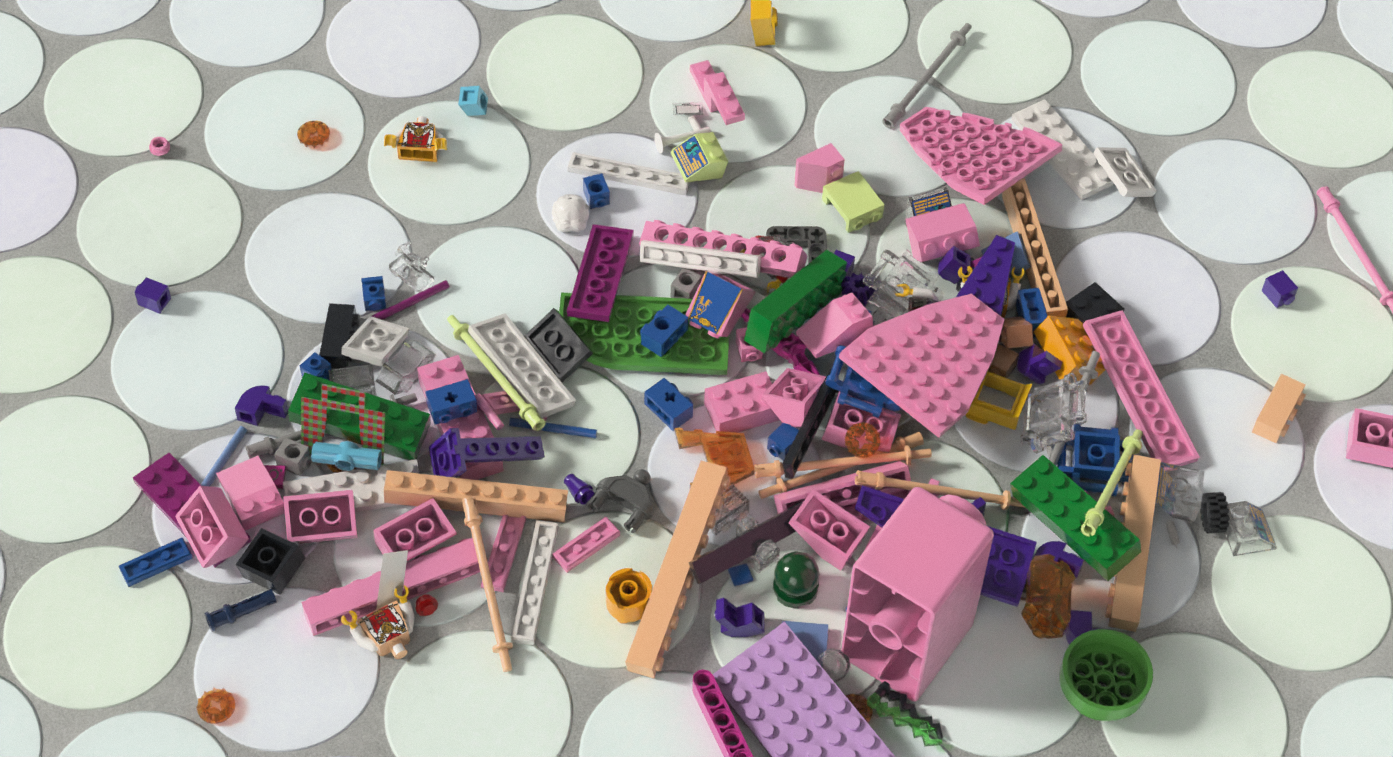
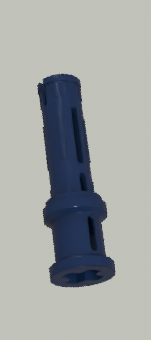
[204,589,277,632]

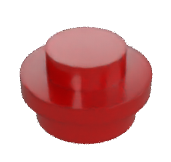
[415,594,438,616]

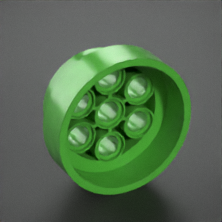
[1059,629,1153,721]

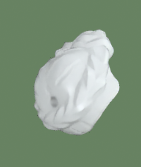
[552,194,590,232]

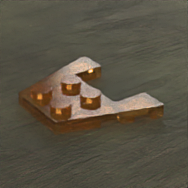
[675,428,755,490]

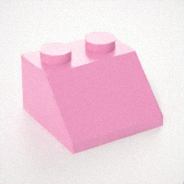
[794,143,845,193]

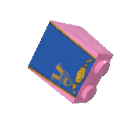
[686,271,756,339]

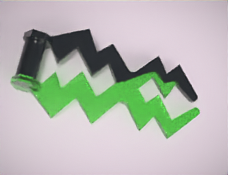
[867,681,943,747]

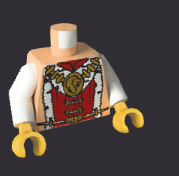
[341,585,415,660]

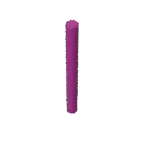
[371,280,450,320]

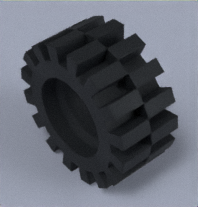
[1200,492,1229,534]

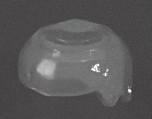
[817,649,852,686]

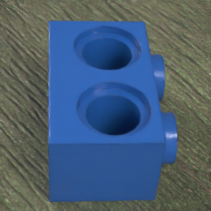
[1015,288,1047,338]

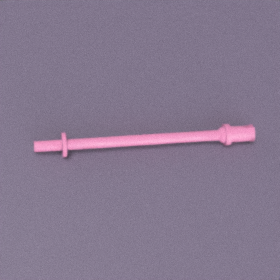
[1317,186,1393,313]

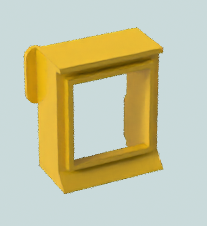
[750,0,778,46]
[965,372,1033,430]

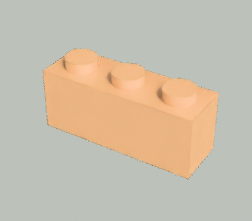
[1252,374,1306,443]

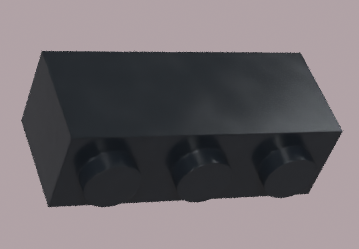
[319,303,360,370]

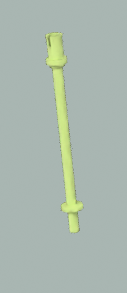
[447,315,545,431]
[1081,429,1143,536]

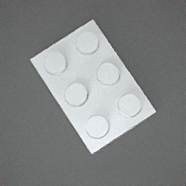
[1093,147,1157,197]
[342,316,409,367]

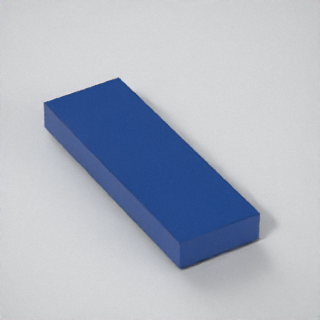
[118,537,192,587]

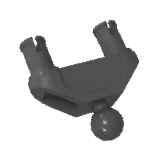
[586,469,653,533]

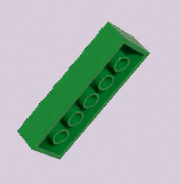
[744,250,847,354]
[288,372,431,461]
[1010,455,1141,581]

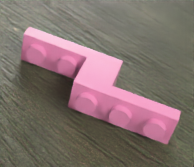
[690,60,745,125]

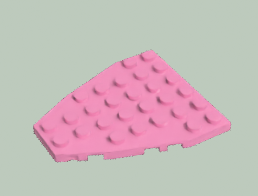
[900,107,1062,205]
[839,294,1004,438]

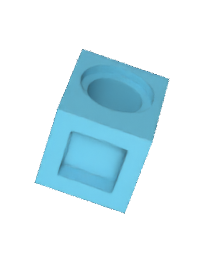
[458,86,488,116]

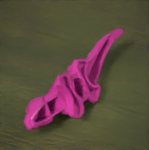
[741,308,820,375]

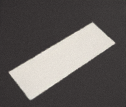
[376,550,408,610]

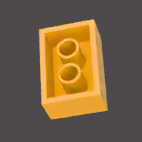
[1034,315,1106,385]

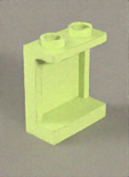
[822,171,884,233]

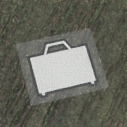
[672,102,704,115]

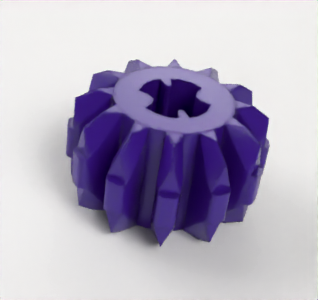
[841,272,877,307]

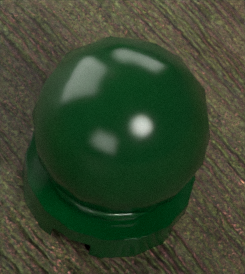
[773,551,820,609]

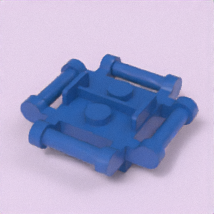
[825,345,901,418]
[1055,424,1133,496]

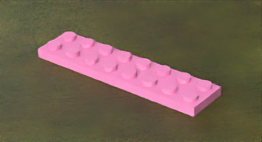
[1083,310,1200,471]

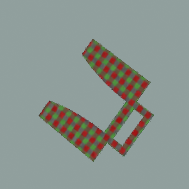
[301,384,385,465]

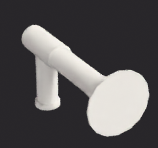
[655,115,711,153]

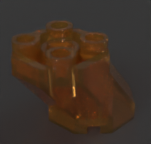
[1021,554,1076,639]

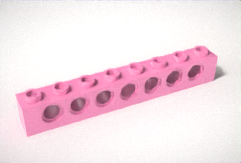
[639,220,808,278]

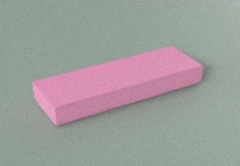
[553,517,620,573]

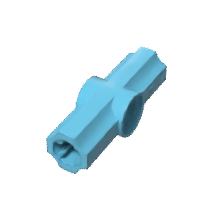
[311,441,382,471]

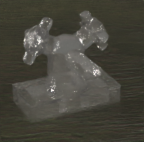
[389,242,434,293]

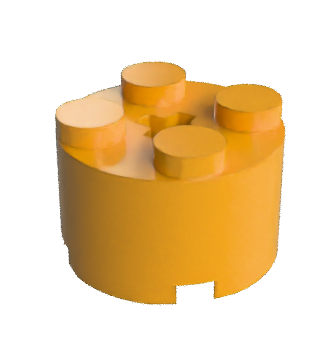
[606,568,652,624]

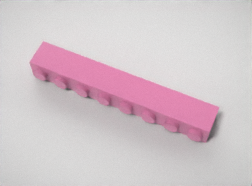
[301,538,480,636]

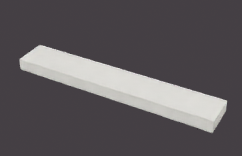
[567,152,690,196]
[640,240,761,278]
[511,520,559,646]

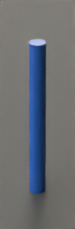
[509,417,597,438]

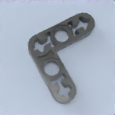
[766,226,827,264]

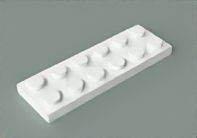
[1011,99,1115,200]
[468,313,576,418]
[283,459,419,513]

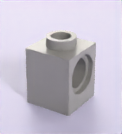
[670,268,702,299]
[274,437,312,476]

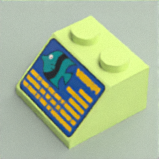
[671,132,728,182]

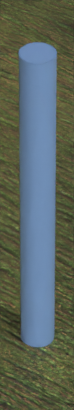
[201,426,247,487]

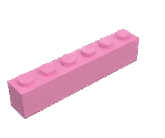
[774,461,911,514]

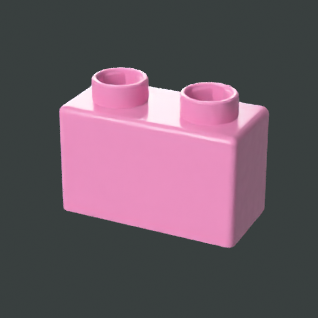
[841,487,994,702]

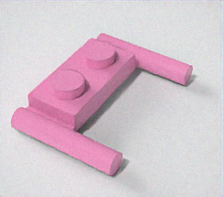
[474,391,547,430]

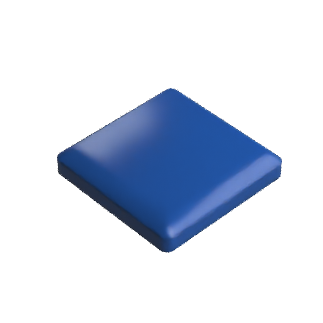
[728,563,753,586]

